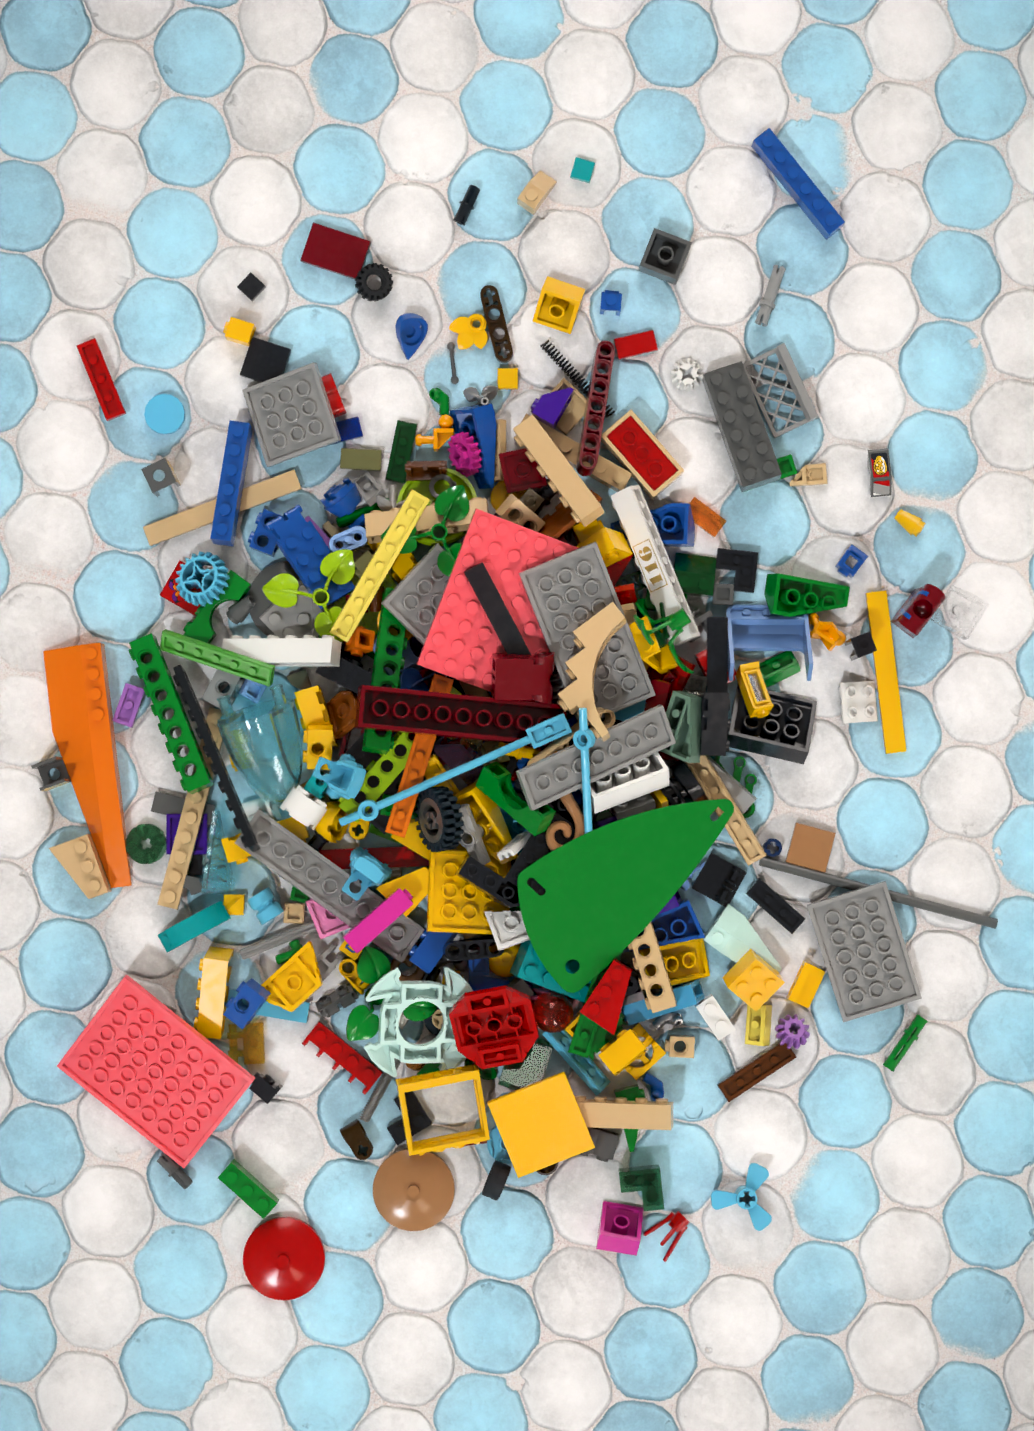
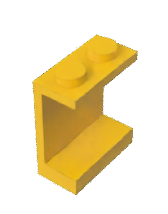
[629,616,678,675]

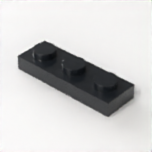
[745,878,805,934]

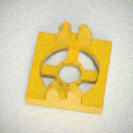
[625,1023,666,1080]

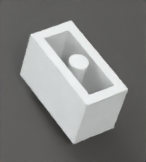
[694,994,736,1041]

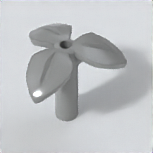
[463,385,498,405]
[377,485,405,511]

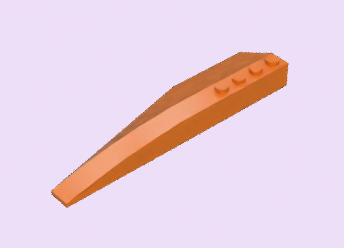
[43,643,132,888]

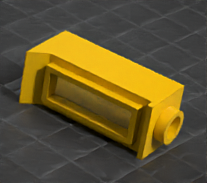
[735,661,774,718]

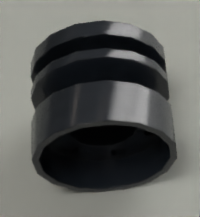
[660,760,705,806]

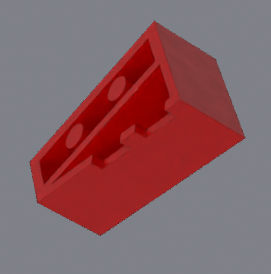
[580,959,632,1035]

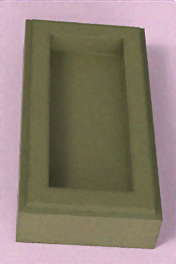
[340,448,382,471]

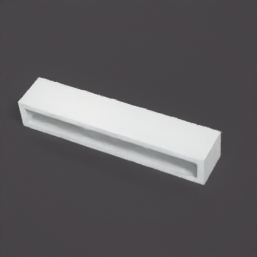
[222,635,342,667]

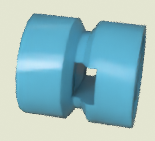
[247,887,284,925]

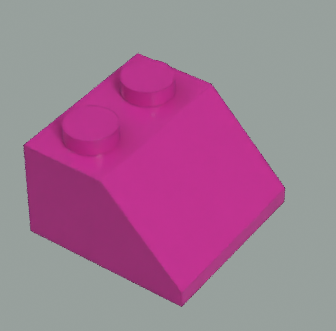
[596,1201,643,1256]

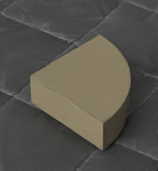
[286,670,312,690]

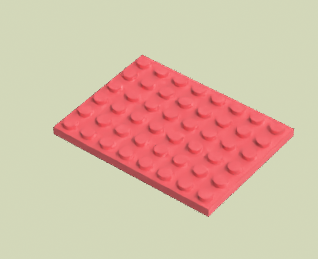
[416,508,578,702]
[57,975,255,1168]

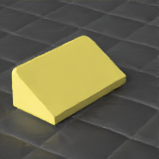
[745,1004,772,1046]

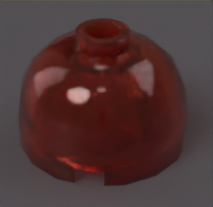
[533,991,573,1033]

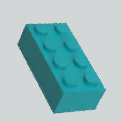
[510,940,591,1002]

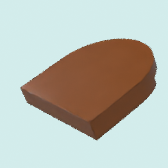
[326,691,358,739]

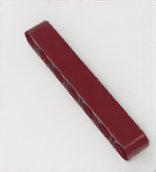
[576,341,615,476]

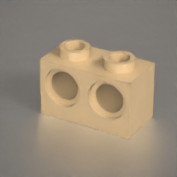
[495,493,545,532]

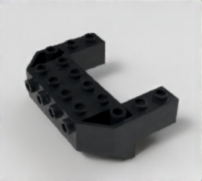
[455,777,575,908]

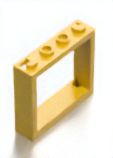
[396,1064,490,1156]

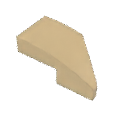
[789,463,828,487]

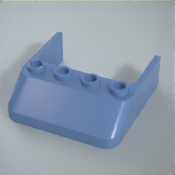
[726,605,813,681]

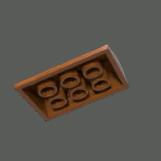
[538,489,602,540]

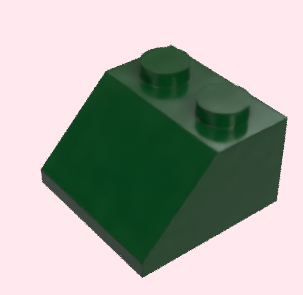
[674,552,716,598]

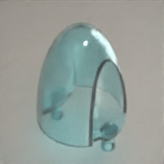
[217,684,303,805]

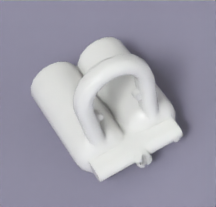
[242,796,282,822]

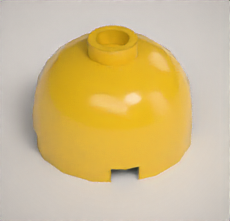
[315,801,349,843]
[489,943,521,977]

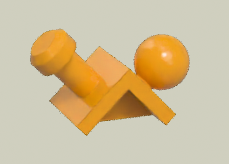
[415,414,454,452]
[808,613,846,651]

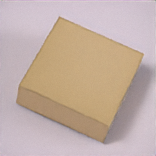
[283,902,305,924]

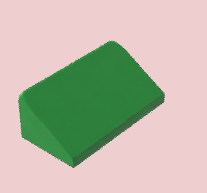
[759,651,801,688]

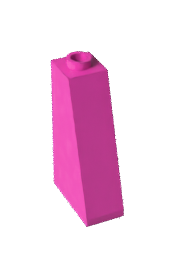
[342,888,413,953]

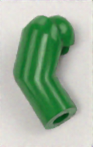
[429,388,449,416]
[275,939,303,965]

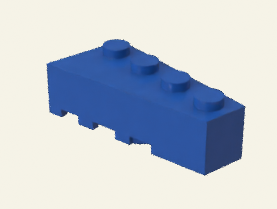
[623,898,706,953]

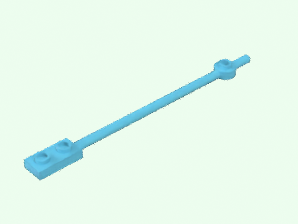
[573,708,595,834]
[339,712,572,826]

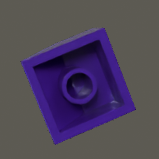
[531,387,574,429]

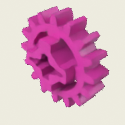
[447,432,482,477]

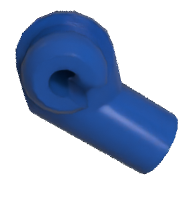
[642,1072,664,1101]

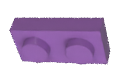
[112,683,145,728]

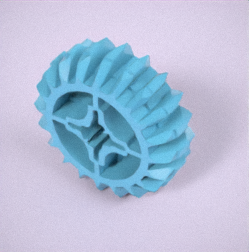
[175,551,230,606]

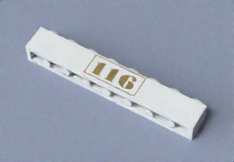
[611,485,701,646]

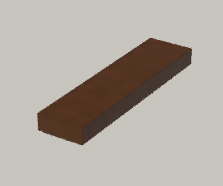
[717,1043,796,1102]

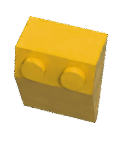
[639,938,710,989]

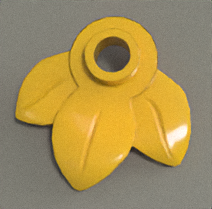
[449,314,488,350]

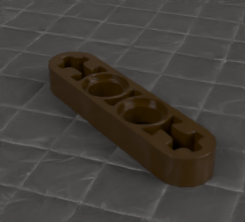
[480,285,513,363]

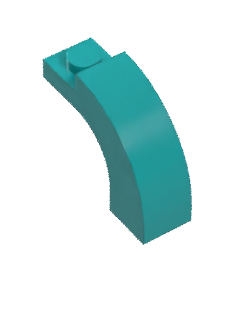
[158,901,231,953]

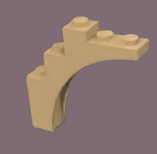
[558,602,627,742]

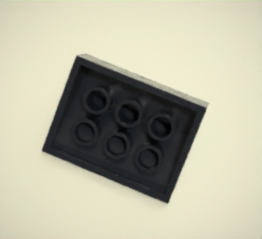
[728,684,817,765]

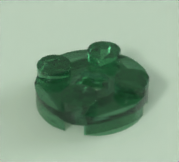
[126,824,166,864]

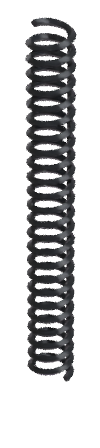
[540,340,615,418]

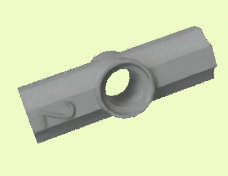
[458,803,491,865]

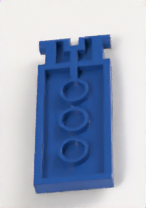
[265,505,355,610]

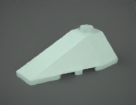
[704,904,782,972]

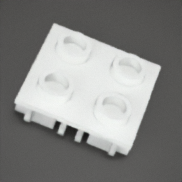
[838,681,878,724]

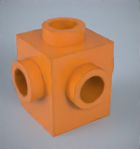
[343,626,375,657]

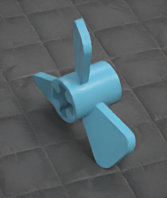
[711,1163,772,1231]

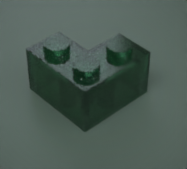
[618,1164,664,1211]

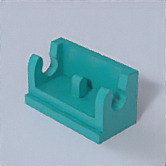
[303,771,328,800]

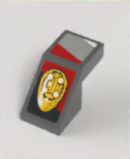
[867,448,892,497]

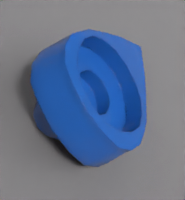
[395,313,428,360]

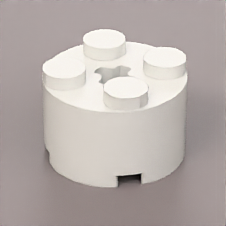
[280,785,328,830]

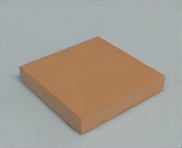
[785,823,836,872]

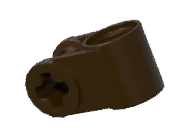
[340,1119,373,1160]

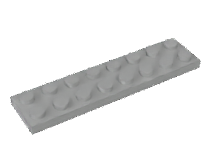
[516,704,676,811]

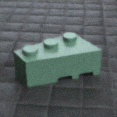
[660,691,702,763]

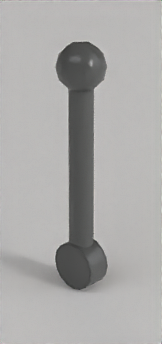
[447,342,459,384]

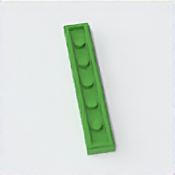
[160,629,275,687]

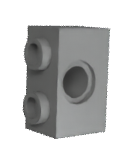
[201,669,245,711]

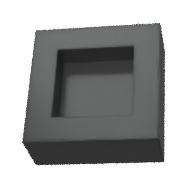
[712,584,734,605]

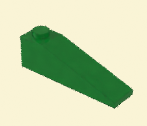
[764,573,850,617]

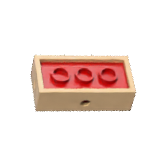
[601,410,684,500]

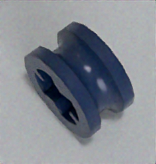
[763,839,782,857]

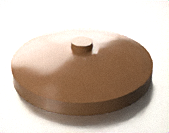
[373,1148,455,1231]

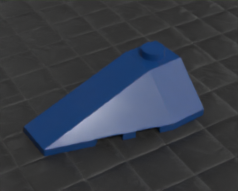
[450,403,497,489]
[610,503,695,547]

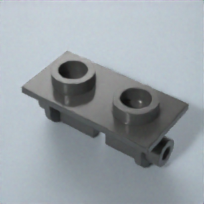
[315,983,359,1018]

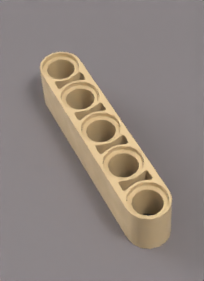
[527,707,616,766]

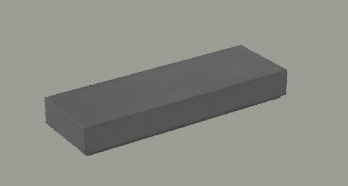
[151,791,215,825]

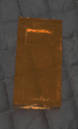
[689,497,726,538]

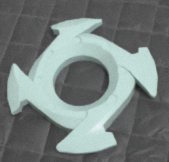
[364,966,473,1077]

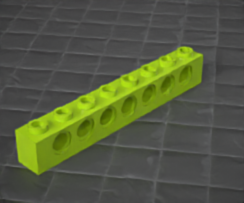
[338,686,462,822]

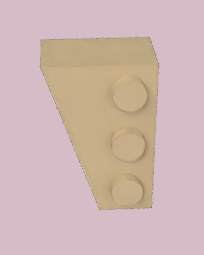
[49,834,112,899]

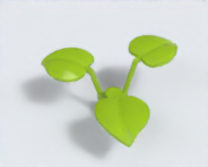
[262,549,355,642]

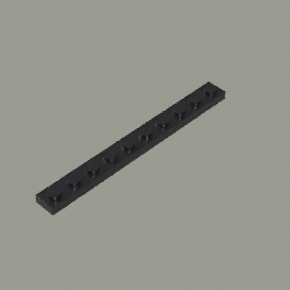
[173,665,260,852]

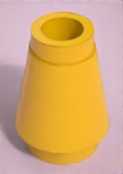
[894,509,926,537]

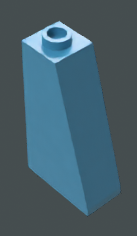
[622,979,705,1026]

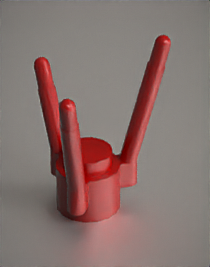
[643,1211,690,1262]

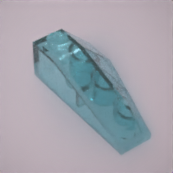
[201,810,236,895]

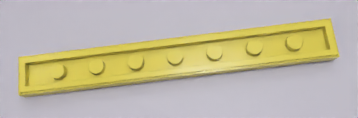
[329,489,430,643]

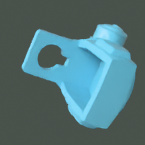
[312,754,366,800]
[341,846,392,901]

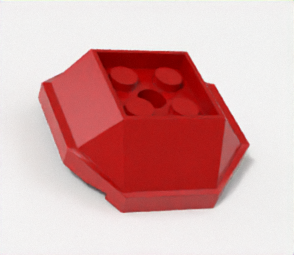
[449,985,539,1069]

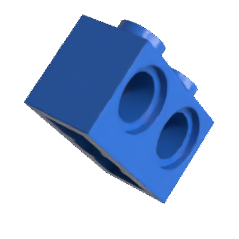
[248,509,286,557]

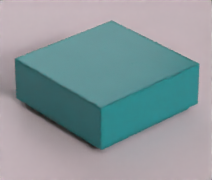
[570,157,595,183]

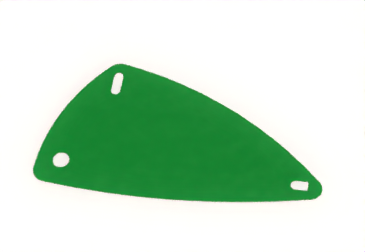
[517,799,734,993]

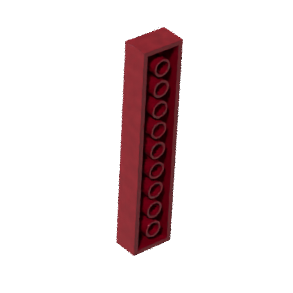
[355,685,567,747]

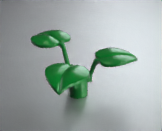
[381,485,469,577]
[633,599,694,674]
[346,946,437,1041]

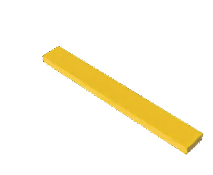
[865,591,906,754]

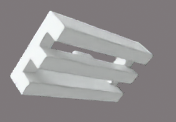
[497,831,532,861]

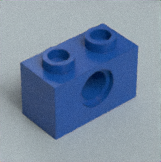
[223,978,271,1029]

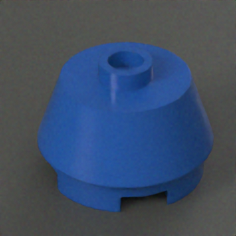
[320,477,361,518]

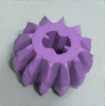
[775,1014,810,1049]

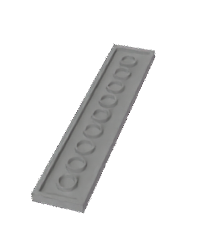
[235,809,425,963]

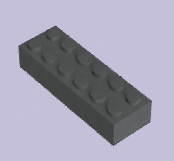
[702,361,782,492]

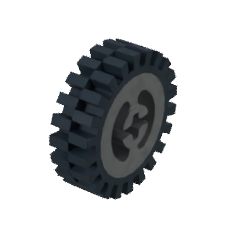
[414,786,464,852]

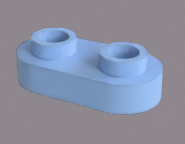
[329,526,367,552]

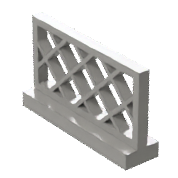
[743,343,819,438]

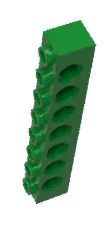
[362,587,408,755]
[129,633,214,794]

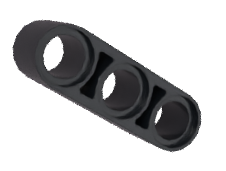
[443,937,504,961]

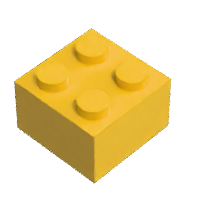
[722,949,785,1011]

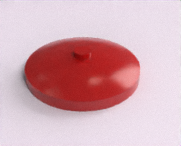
[243,1217,325,1300]

